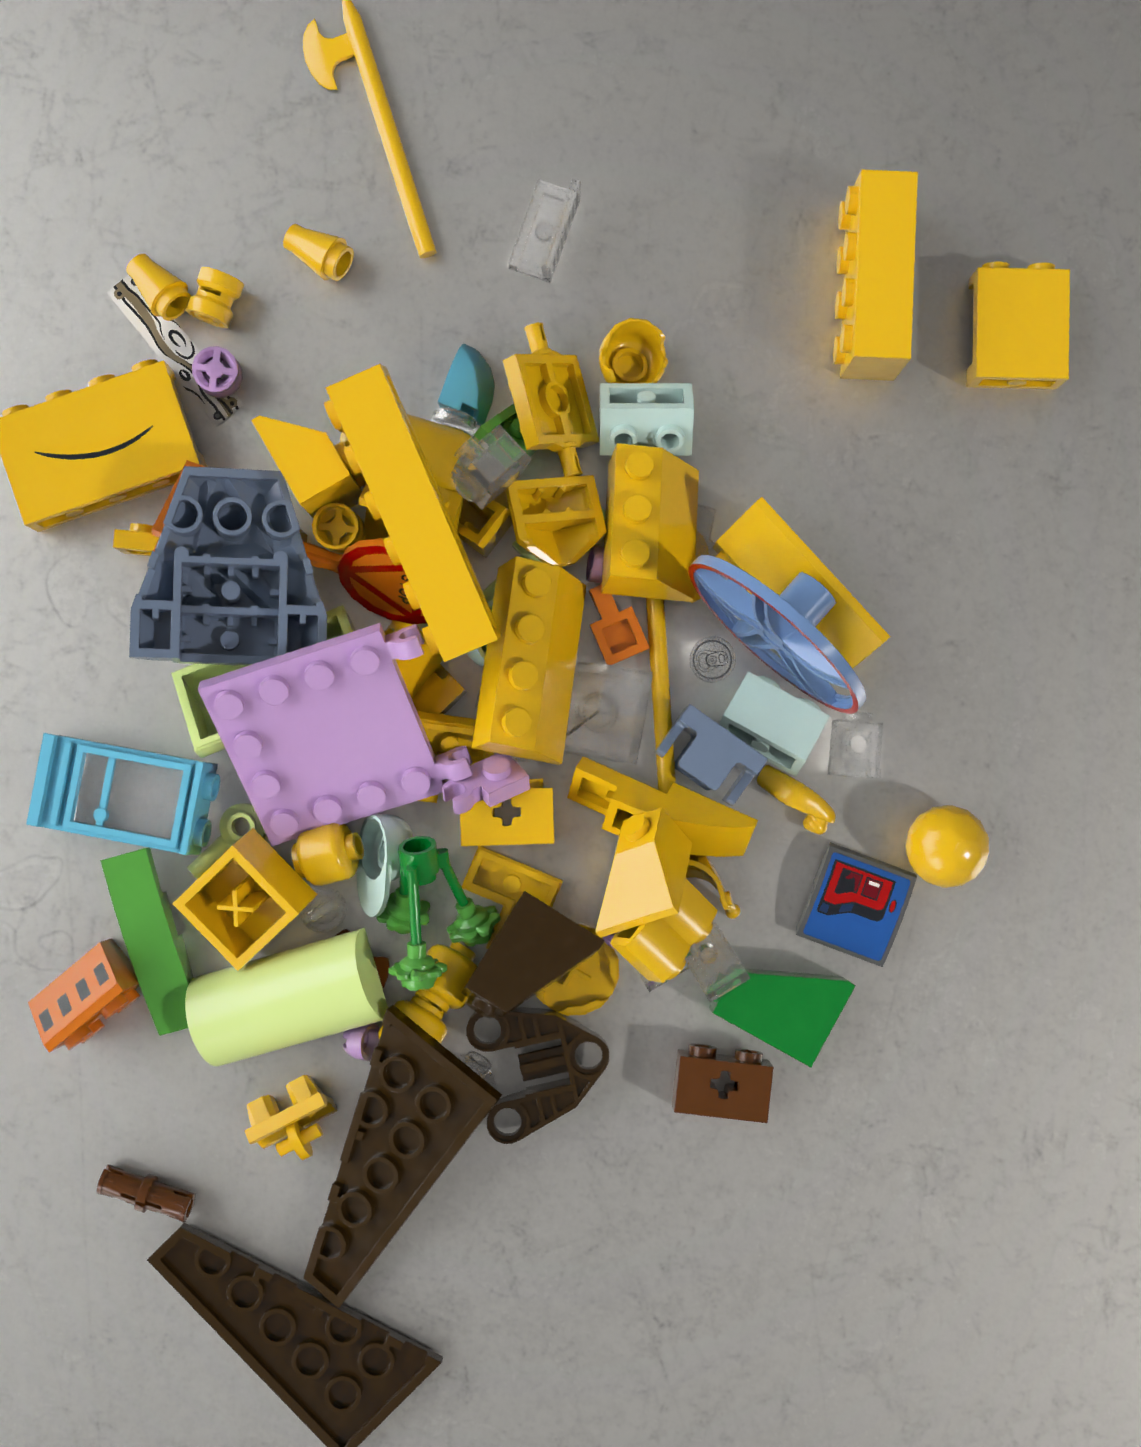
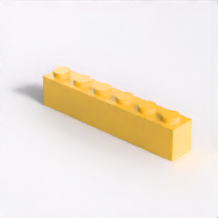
[324,364,501,662]

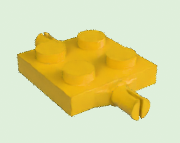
[502,322,600,477]

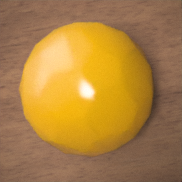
[905,805,989,888]

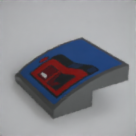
[796,842,917,967]

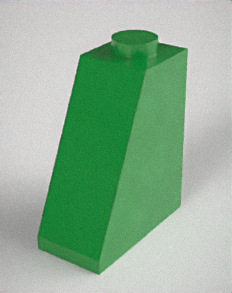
[707,967,856,1068]

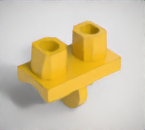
[244,1075,338,1160]

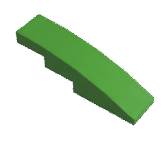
[100,848,194,1036]

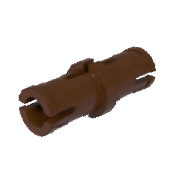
[96,1164,196,1222]

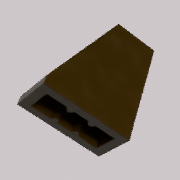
[462,891,604,1019]

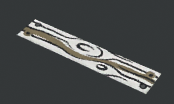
[106,275,244,427]

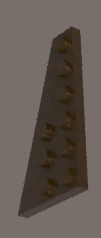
[303,1005,502,1309]
[147,1223,443,1447]

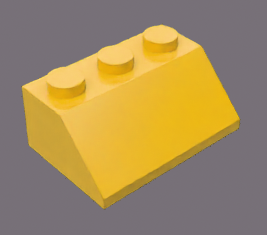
[251,415,366,519]
[601,443,699,602]

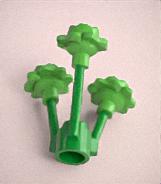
[376,836,501,991]

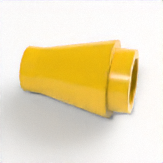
[283,224,354,281]
[126,254,191,321]

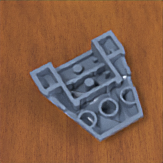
[129,466,327,666]

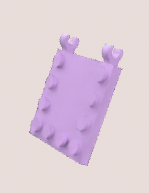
[198,623,472,846]

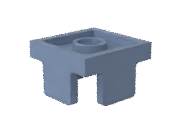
[654,704,768,806]

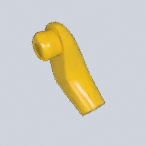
[757,765,836,835]

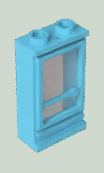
[26,733,220,855]

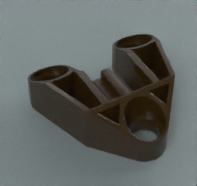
[466,1007,609,1144]

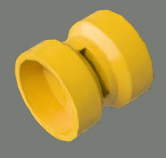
[185,267,244,329]
[312,503,366,554]

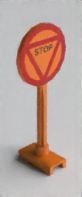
[152,460,427,624]

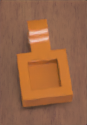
[589,584,650,667]

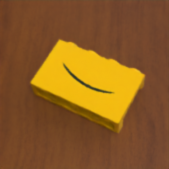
[0,359,207,532]

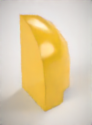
[412,664,467,714]

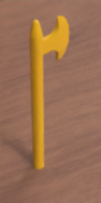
[303,0,437,259]
[646,532,709,794]

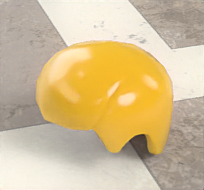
[599,318,668,383]

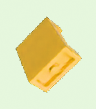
[966,261,1070,389]

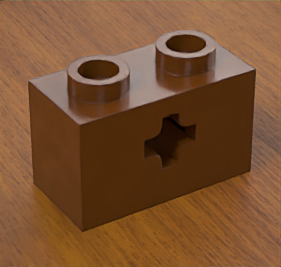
[672,1044,774,1123]

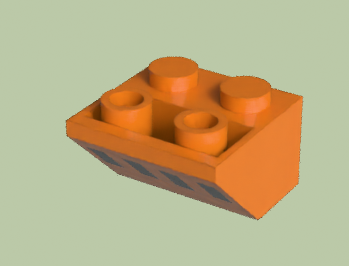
[28,938,140,1053]

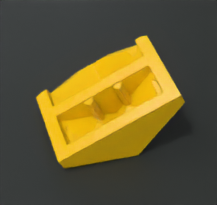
[504,475,607,567]

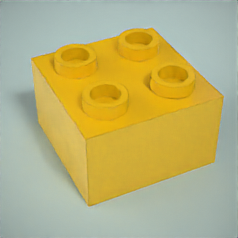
[172,828,318,971]

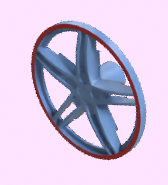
[688,555,866,714]

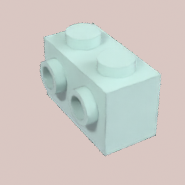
[599,383,694,456]
[719,672,830,777]

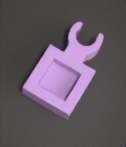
[442,753,530,814]

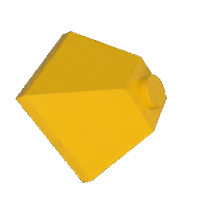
[595,807,692,938]

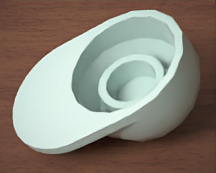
[357,814,415,917]

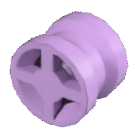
[192,346,243,398]

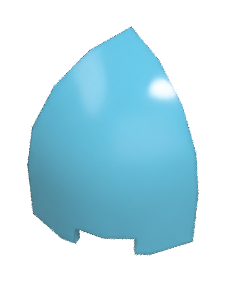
[438,344,495,426]

